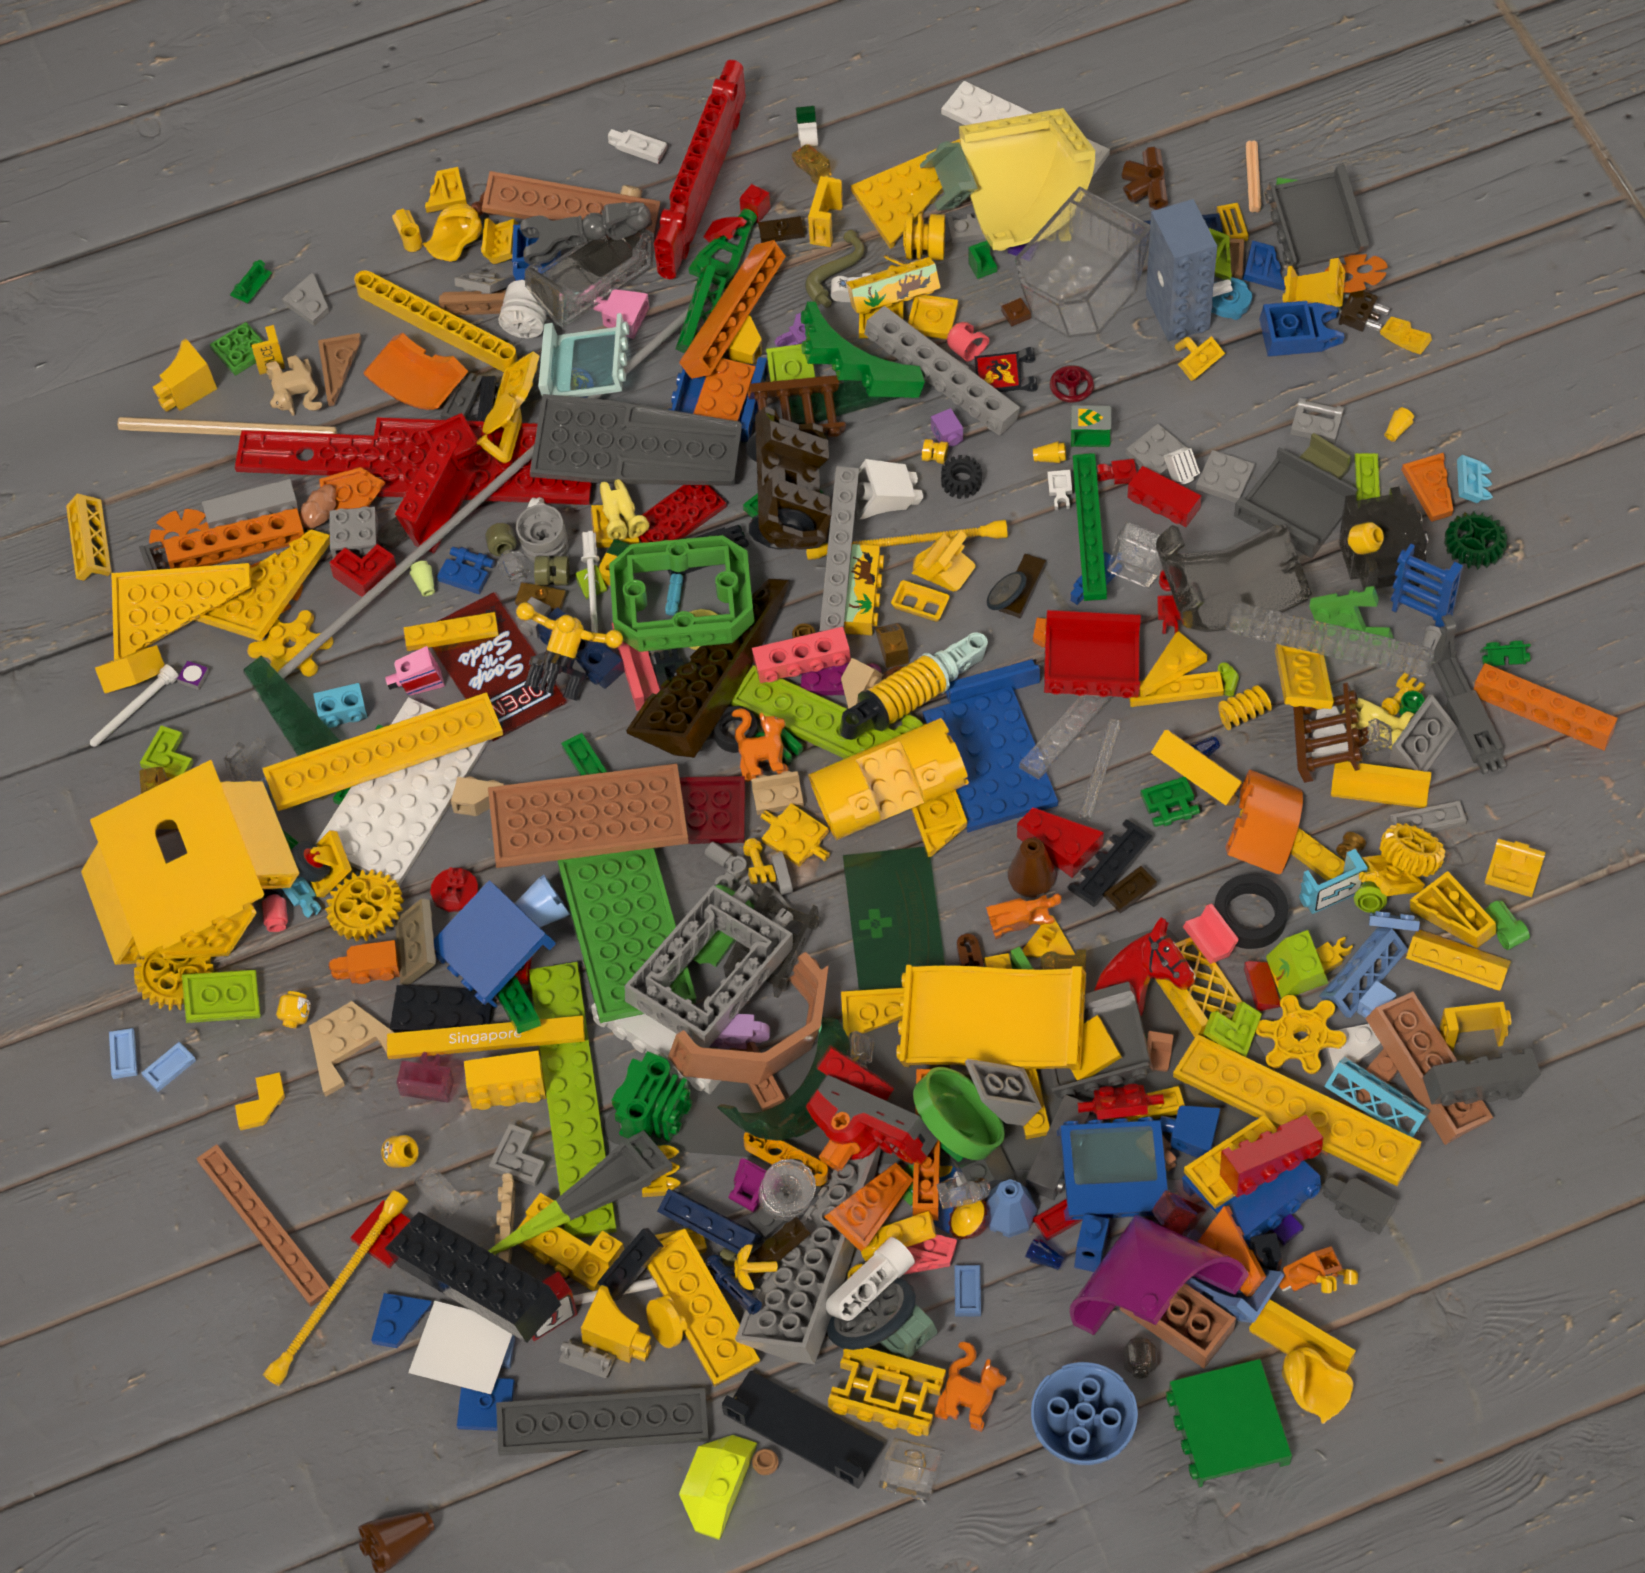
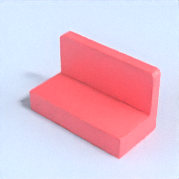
[1183,904,1238,964]

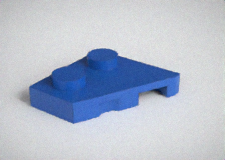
[1243,240,1285,291]
[371,1293,433,1348]

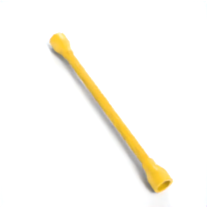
[806,520,1008,560]
[263,1190,409,1386]

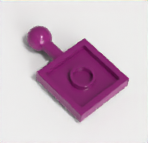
[801,651,881,696]

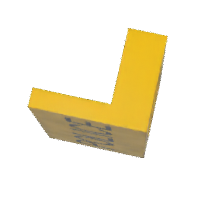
[251,325,285,375]

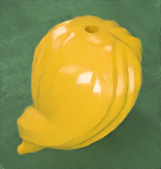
[422,203,482,262]
[1282,1347,1353,1424]

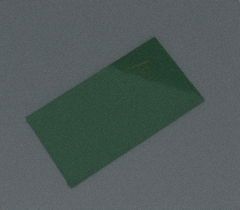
[843,847,945,991]

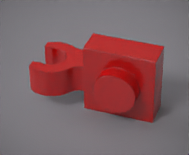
[1097,459,1137,485]

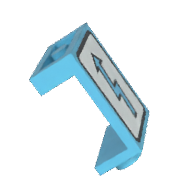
[1299,849,1368,914]

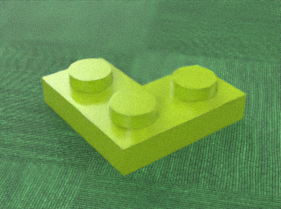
[140,725,194,778]
[1203,1002,1262,1057]

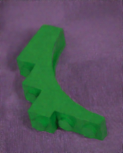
[801,301,925,398]

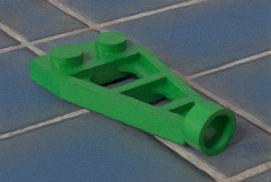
[688,209,757,289]

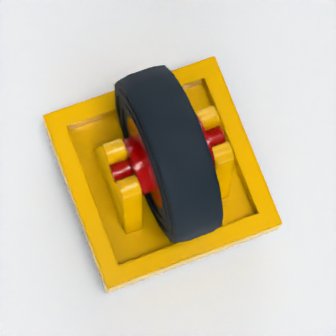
[291,830,352,898]

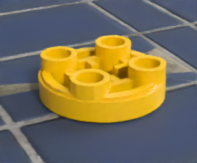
[646,1295,687,1349]

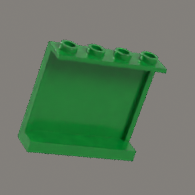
[1166,1359,1292,1488]

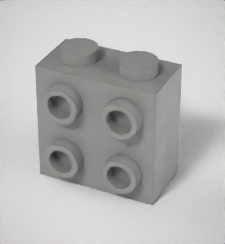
[330,507,379,559]

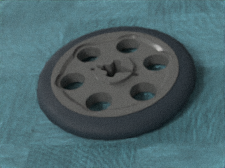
[827,1278,916,1350]

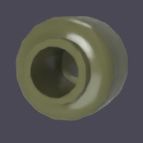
[485,523,517,557]

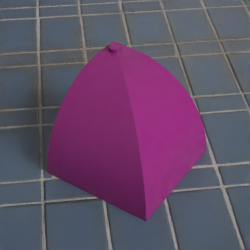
[1070,1215,1249,1335]

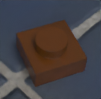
[1001,298,1031,327]

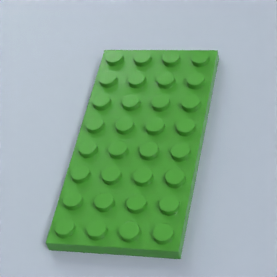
[557,848,696,1023]

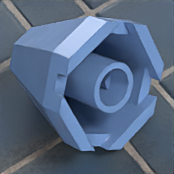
[983,1179,1037,1238]

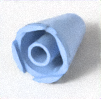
[515,875,570,927]

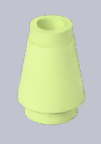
[410,561,435,597]

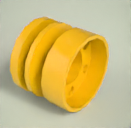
[903,213,945,261]

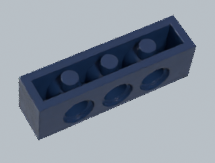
[538,607,625,689]

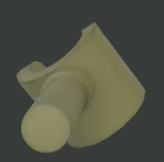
[720,1247,737,1266]

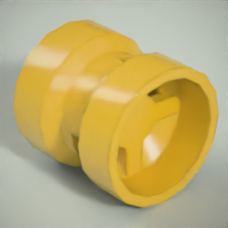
[922,439,948,464]

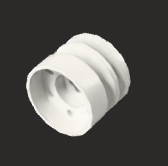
[498,280,551,338]

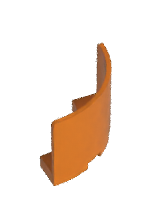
[364,333,468,410]
[1225,769,1303,874]

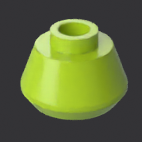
[1354,881,1387,913]

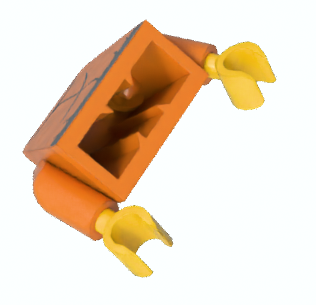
[1279,1246,1358,1293]

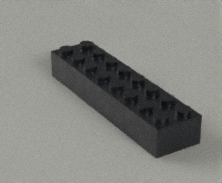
[385,1212,562,1343]

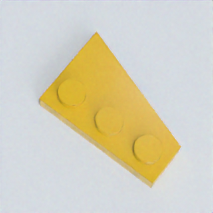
[841,988,905,1041]

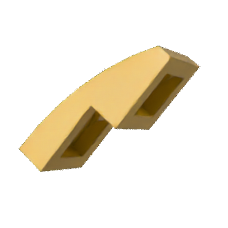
[1380,316,1432,355]

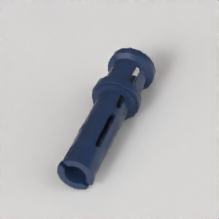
[704,1255,762,1315]

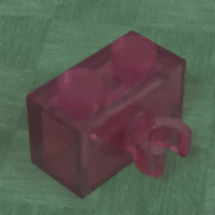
[396,1052,454,1103]

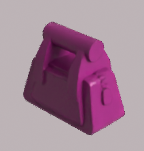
[728,1158,783,1213]

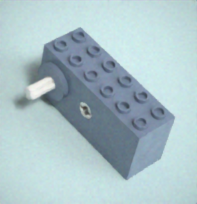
[1146,199,1233,342]

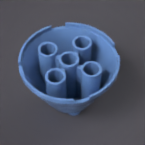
[1031,1362,1138,1465]

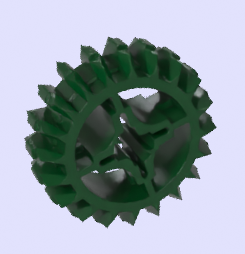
[1444,511,1507,570]

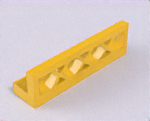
[66,493,111,581]

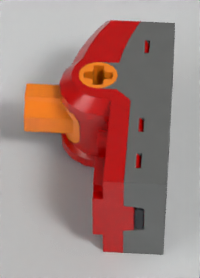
[806,1075,938,1172]

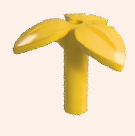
[734,1244,778,1290]

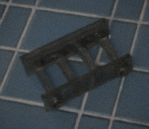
[724,886,821,998]

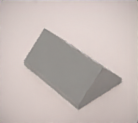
[1389,695,1458,772]

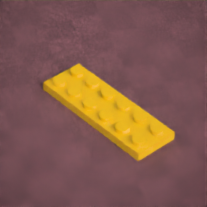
[647,1228,760,1387]

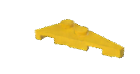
[1139,631,1207,697]

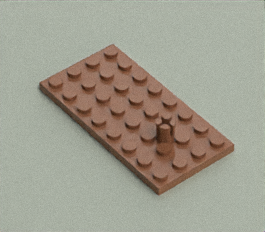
[488,764,688,868]

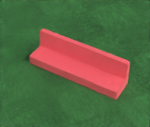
[612,623,660,711]

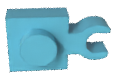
[282,877,321,918]

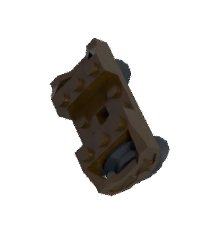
[746,407,831,550]

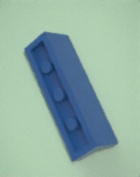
[945,659,1040,704]

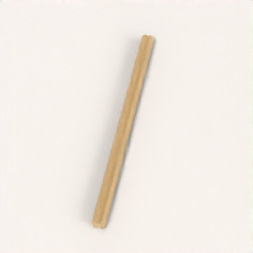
[117,417,337,436]

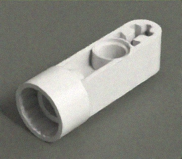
[826,1237,915,1321]

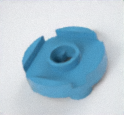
[1211,278,1252,320]

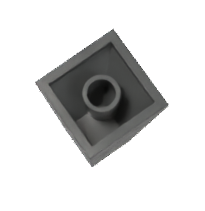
[950,1145,1017,1198]

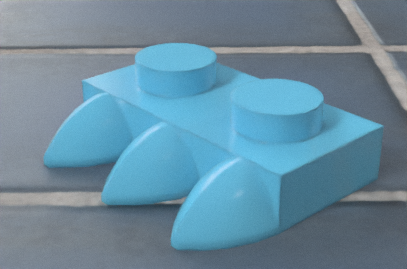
[1457,455,1493,503]

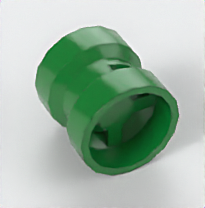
[1399,691,1425,717]

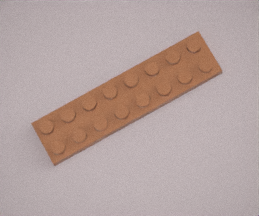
[482,171,660,242]

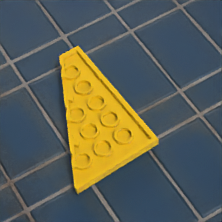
[851,139,961,249]
[195,529,330,641]

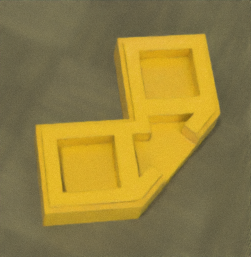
[235,1072,285,1131]

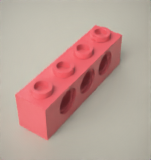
[752,627,851,683]

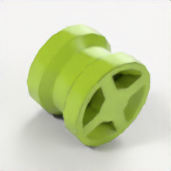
[895,715,923,734]

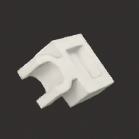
[1047,470,1072,510]

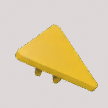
[1022,915,1075,959]

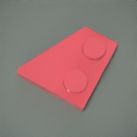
[903,1234,957,1275]

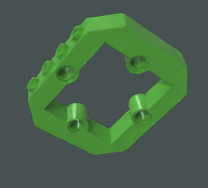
[609,535,754,652]

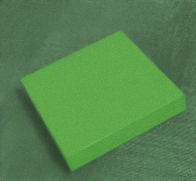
[210,322,264,376]

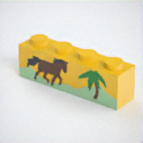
[846,257,940,314]
[844,544,884,636]

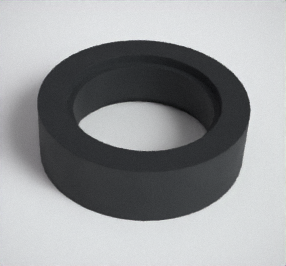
[1214,874,1288,949]

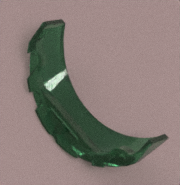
[717,1017,850,1141]

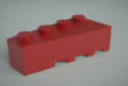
[1220,1115,1324,1198]

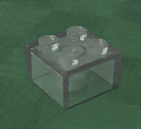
[1107,521,1169,588]

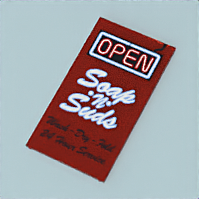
[431,592,567,742]

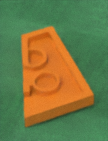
[1401,452,1453,522]

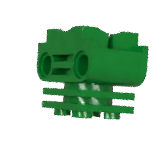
[611,1051,692,1142]

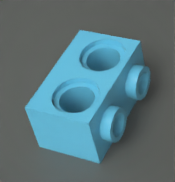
[313,683,368,729]

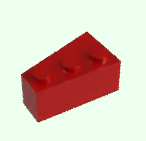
[1017,808,1104,878]

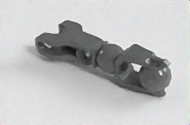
[520,202,652,265]

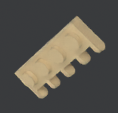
[495,1173,516,1264]

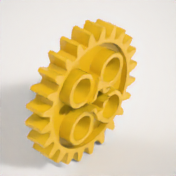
[325,869,404,942]
[134,950,214,1011]

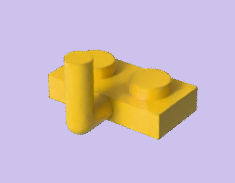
[1175,336,1225,381]

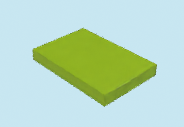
[181,970,260,1023]

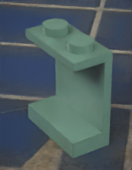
[920,141,978,211]

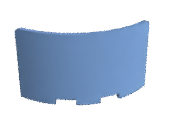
[1186,1229,1284,1323]

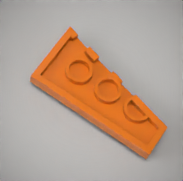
[824,1163,913,1251]

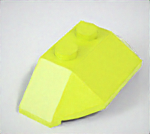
[679,1435,757,1540]

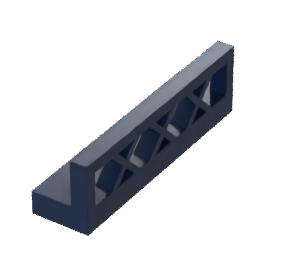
[657,1189,763,1254]

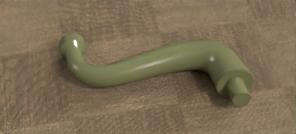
[805,229,864,308]

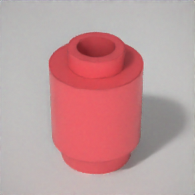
[262,894,288,932]

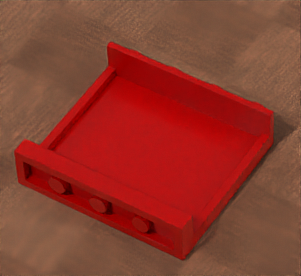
[395,436,476,554]
[1044,610,1141,698]

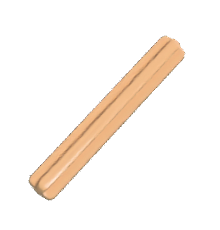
[1246,140,1261,213]

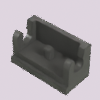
[139,542,170,570]

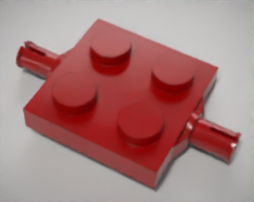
[1077,1084,1164,1120]

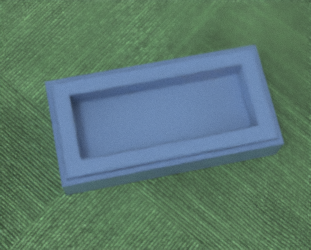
[955,1265,981,1317]

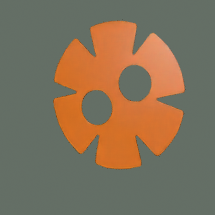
[1324,254,1388,293]
[149,509,213,551]

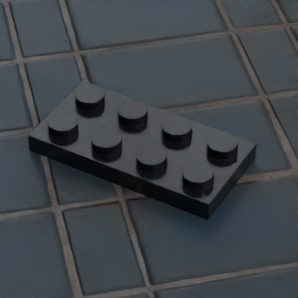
[390,985,494,1033]

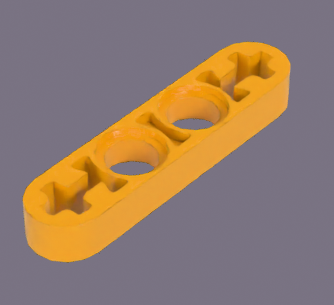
[743,1128,828,1186]

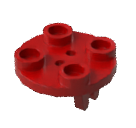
[430,867,478,912]

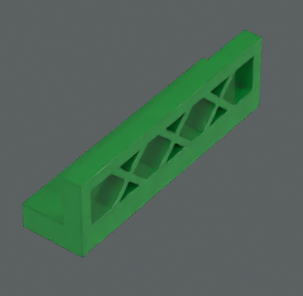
[675,264,726,353]

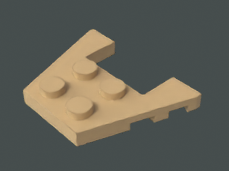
[309,1001,394,1097]

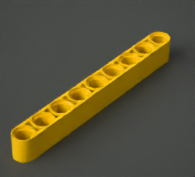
[354,270,518,372]

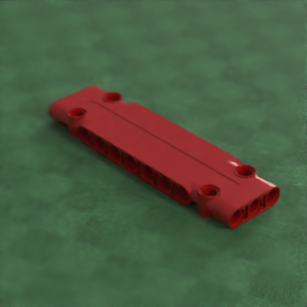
[654,60,746,280]

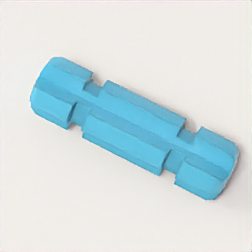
[665,574,683,616]

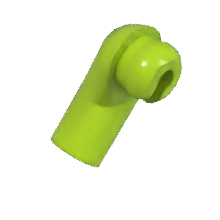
[1217,662,1239,697]

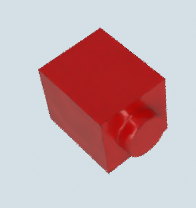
[739,184,771,223]

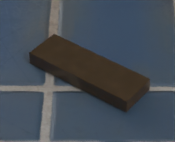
[999,553,1046,619]

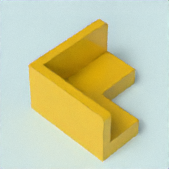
[95,645,165,693]

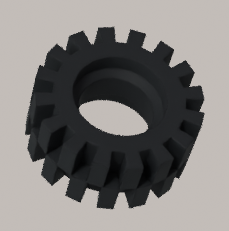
[941,455,982,499]

